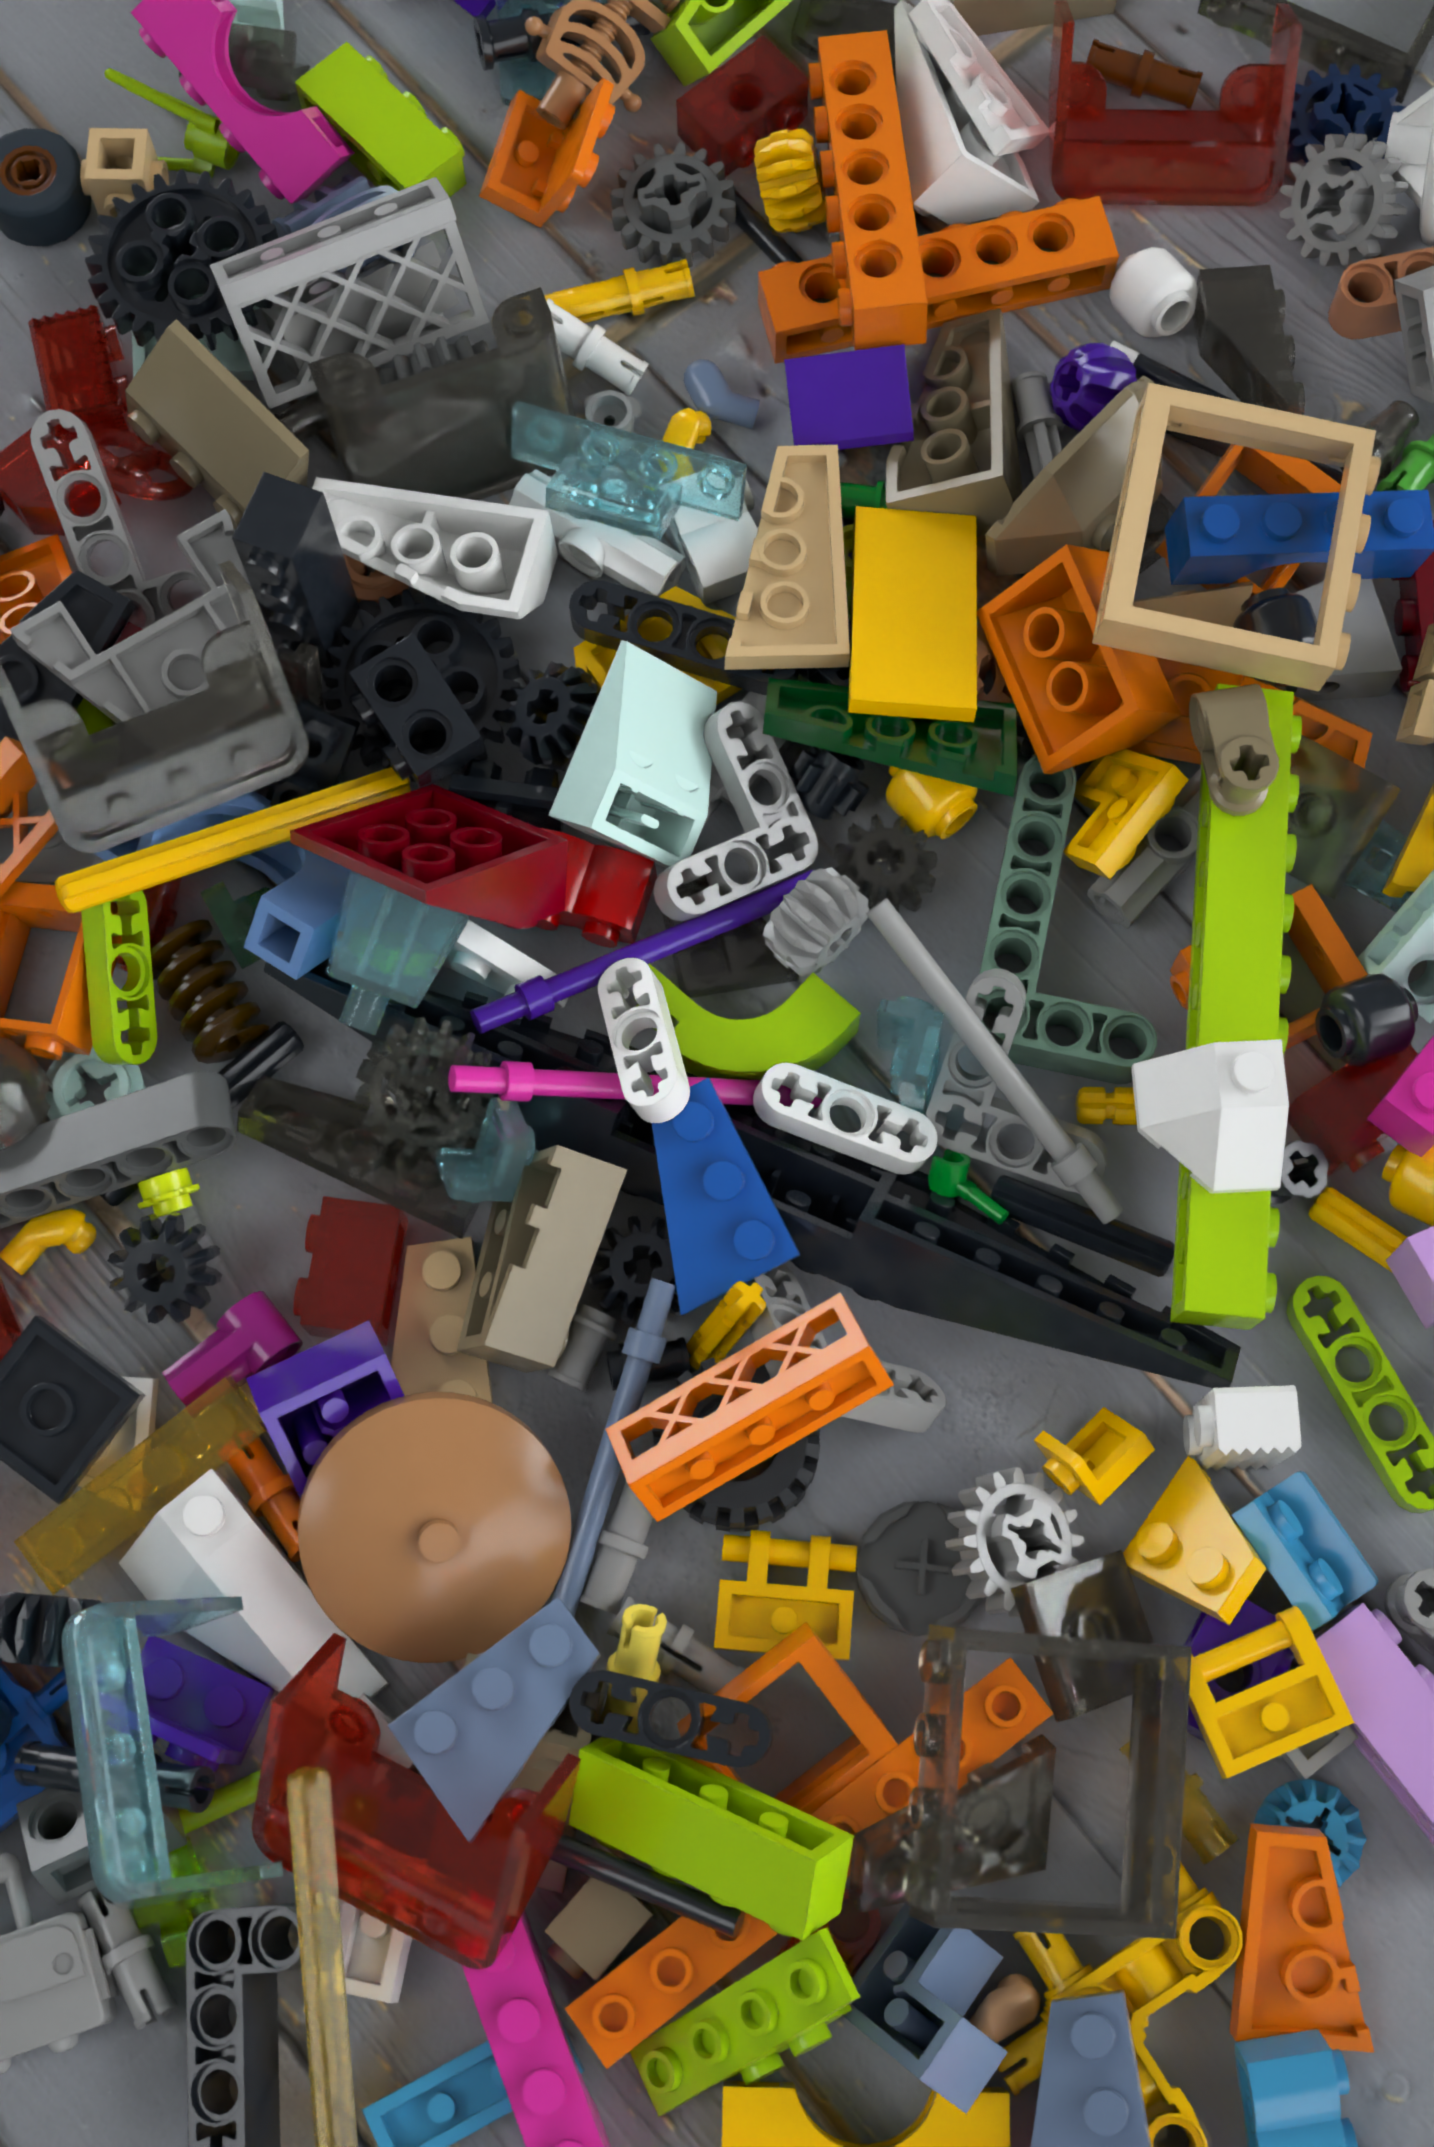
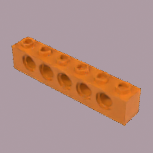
[808,30,928,351]
[758,196,1119,364]

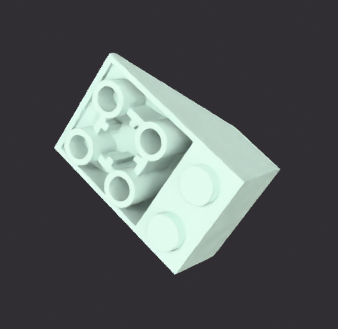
[549,640,717,868]

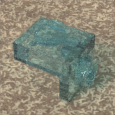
[436,1097,535,1203]

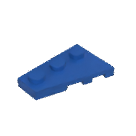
[652,1078,801,1316]

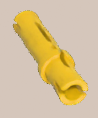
[516,259,695,339]

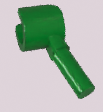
[928,1149,1009,1225]

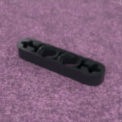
[569,580,799,695]

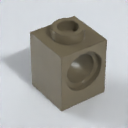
[544,1877,655,1981]

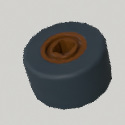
[0,128,92,246]

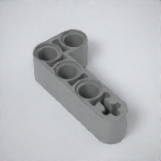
[30,409,208,643]

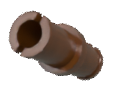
[1082,38,1203,110]

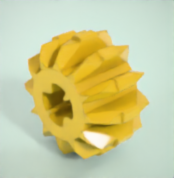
[754,128,827,233]

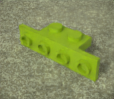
[629,1928,860,2117]

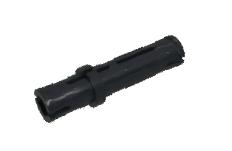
[14,1740,215,1813]

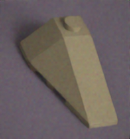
[886,308,1022,537]

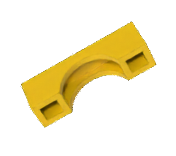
[722,2080,1010,2147]

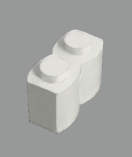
[658,460,758,605]

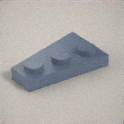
[388,1597,601,1844]

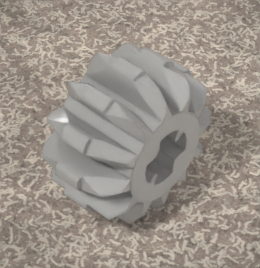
[763,867,869,977]

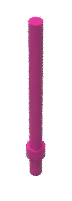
[448,1061,823,1108]

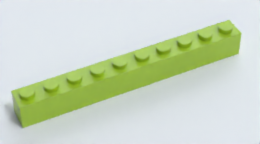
[1170,684,1302,1330]

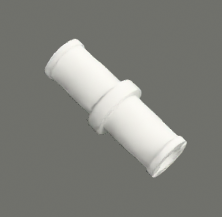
[529,298,649,396]

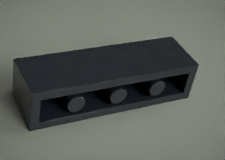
[232,472,360,668]

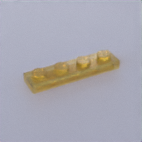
[13,1376,267,1595]

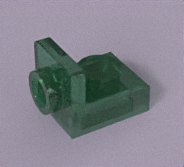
[200,881,270,969]

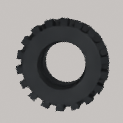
[652,1355,821,1532]

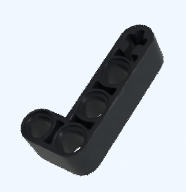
[186,1902,338,2147]

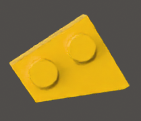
[1118,1456,1266,1625]

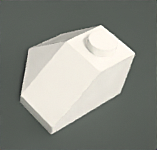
[1131,1040,1289,1194]

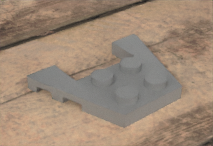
[10,509,276,764]

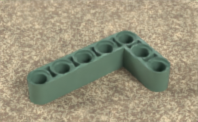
[978,756,1157,1084]

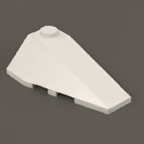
[312,477,558,620]
[119,1468,389,1727]

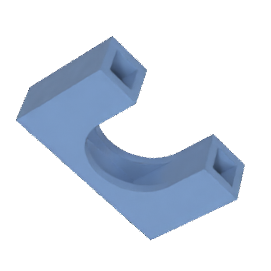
[87,752,389,980]

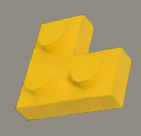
[1063,749,1189,880]

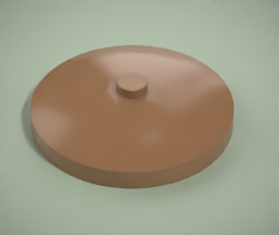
[297,1392,571,1663]

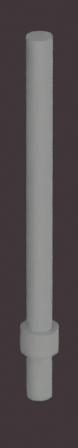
[866,898,1124,1224]

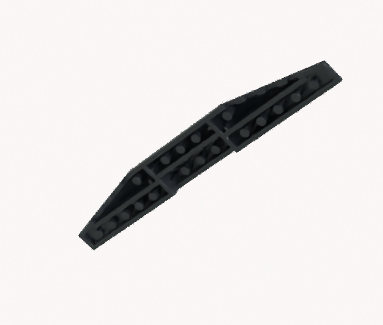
[264,950,1241,1388]

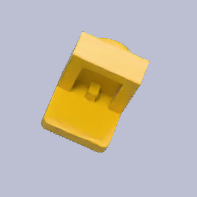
[1034,1407,1155,1505]

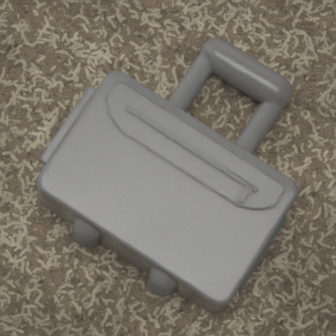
[0,1853,119,2075]

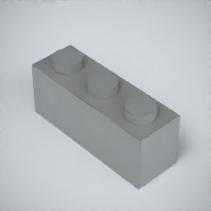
[259,236,459,377]

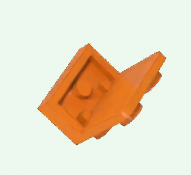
[479,78,615,228]

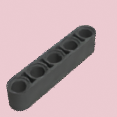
[0,1071,237,1229]

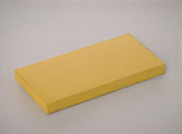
[848,506,977,722]

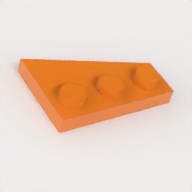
[1229,1823,1375,2053]

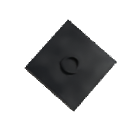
[0,1315,146,1504]

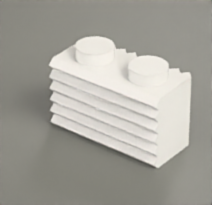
[1183,1385,1302,1471]

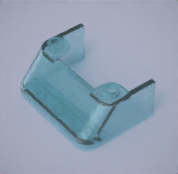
[62,1596,284,1909]

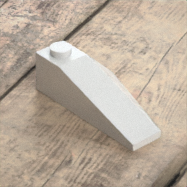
[894,0,1039,225]

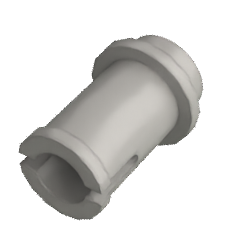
[547,1304,618,1393]

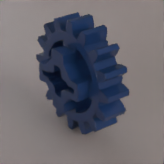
[1278,63,1406,171]

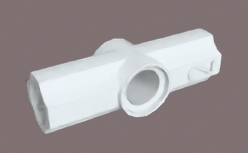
[508,469,686,597]

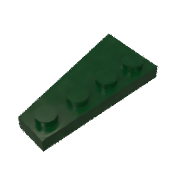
[763,678,1017,797]

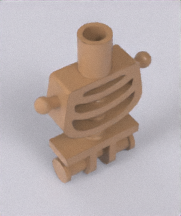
[525,0,680,130]

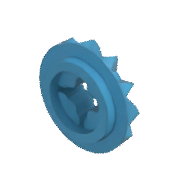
[1254,1779,1367,1888]

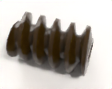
[151,919,270,1064]

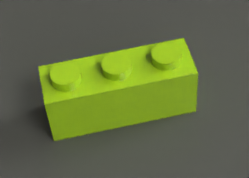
[295,41,467,197]

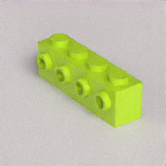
[569,1730,854,1941]

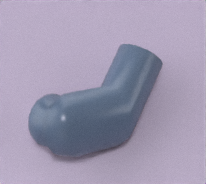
[683,359,760,429]

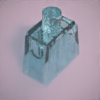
[327,871,469,1035]

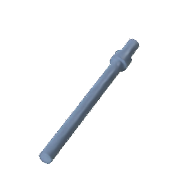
[551,1278,676,1617]

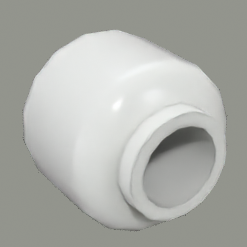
[1109,247,1198,338]

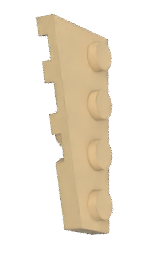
[724,445,850,670]

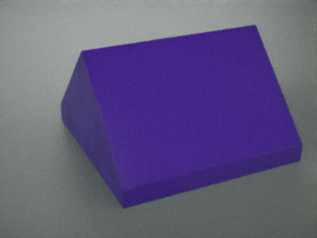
[784,344,914,450]

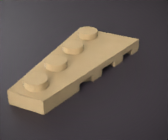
[391,1236,494,1404]

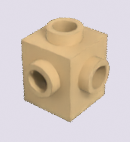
[80,128,169,218]

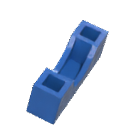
[1165,490,1434,585]

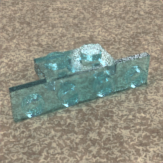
[511,401,747,540]

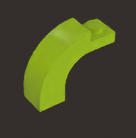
[634,964,861,1080]

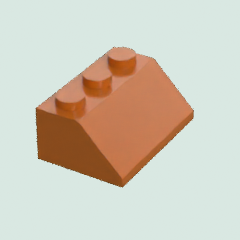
[977,544,1181,774]

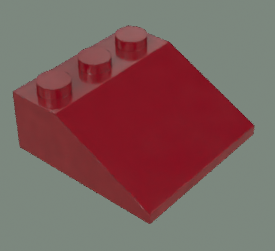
[290,784,568,929]

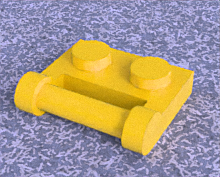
[1169,1606,1354,1779]

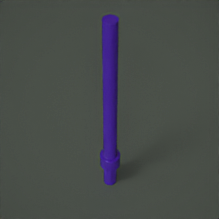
[470,869,814,1034]

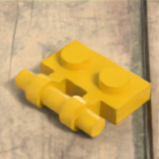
[714,1530,857,1661]

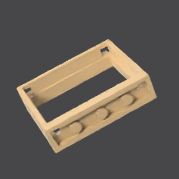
[1092,382,1381,691]

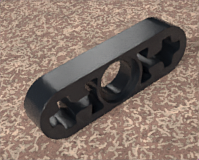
[570,1670,773,1768]

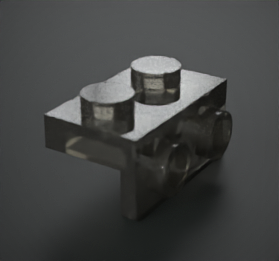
[179,22,310,101]

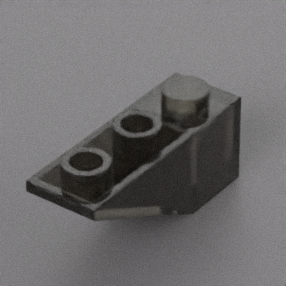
[1192,265,1305,415]

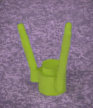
[104,68,240,178]

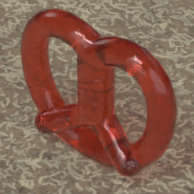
[82,428,194,501]

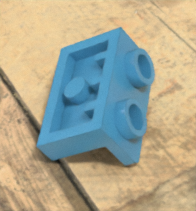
[1232,1471,1378,1631]

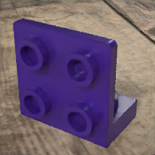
[90,1634,275,1772]

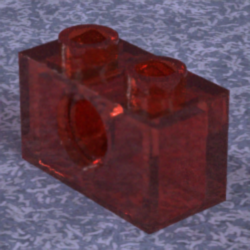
[676,35,809,177]

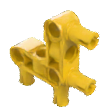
[997,1834,1243,2147]

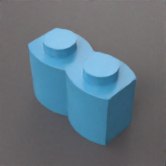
[1234,2029,1358,2147]

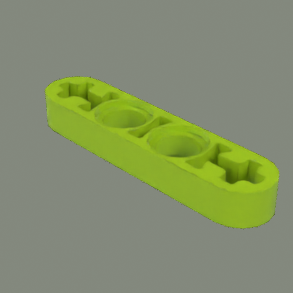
[1286,1275,1434,1514]

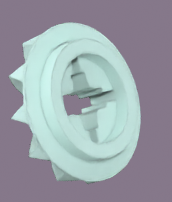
[42,1045,146,1120]

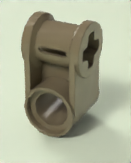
[1189,684,1279,816]

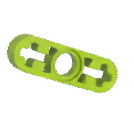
[81,890,157,1065]

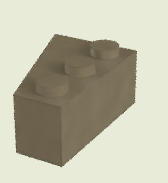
[457,1145,627,1373]

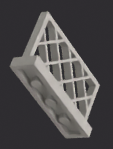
[209,177,489,409]

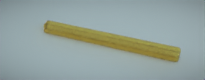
[286,1766,358,2147]

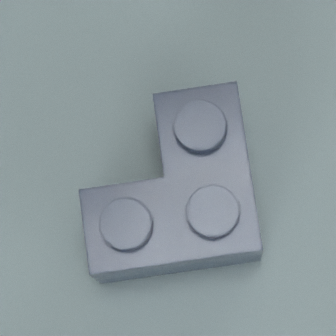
[843,1889,1008,2114]

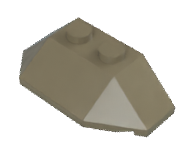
[985,376,1163,576]

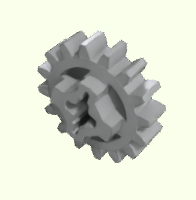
[1280,133,1408,266]
[945,1467,1084,1618]

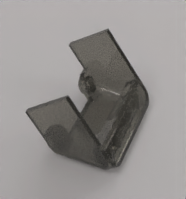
[0,560,309,853]

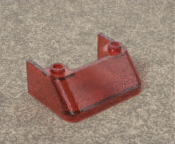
[1048,1,1303,207]
[252,1633,581,1969]

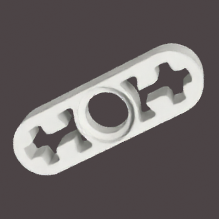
[598,958,690,1123]
[753,1063,937,1175]

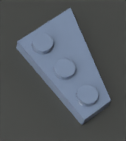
[1031,1990,1152,2147]

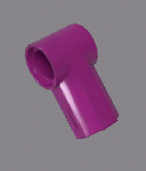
[162,1291,303,1419]

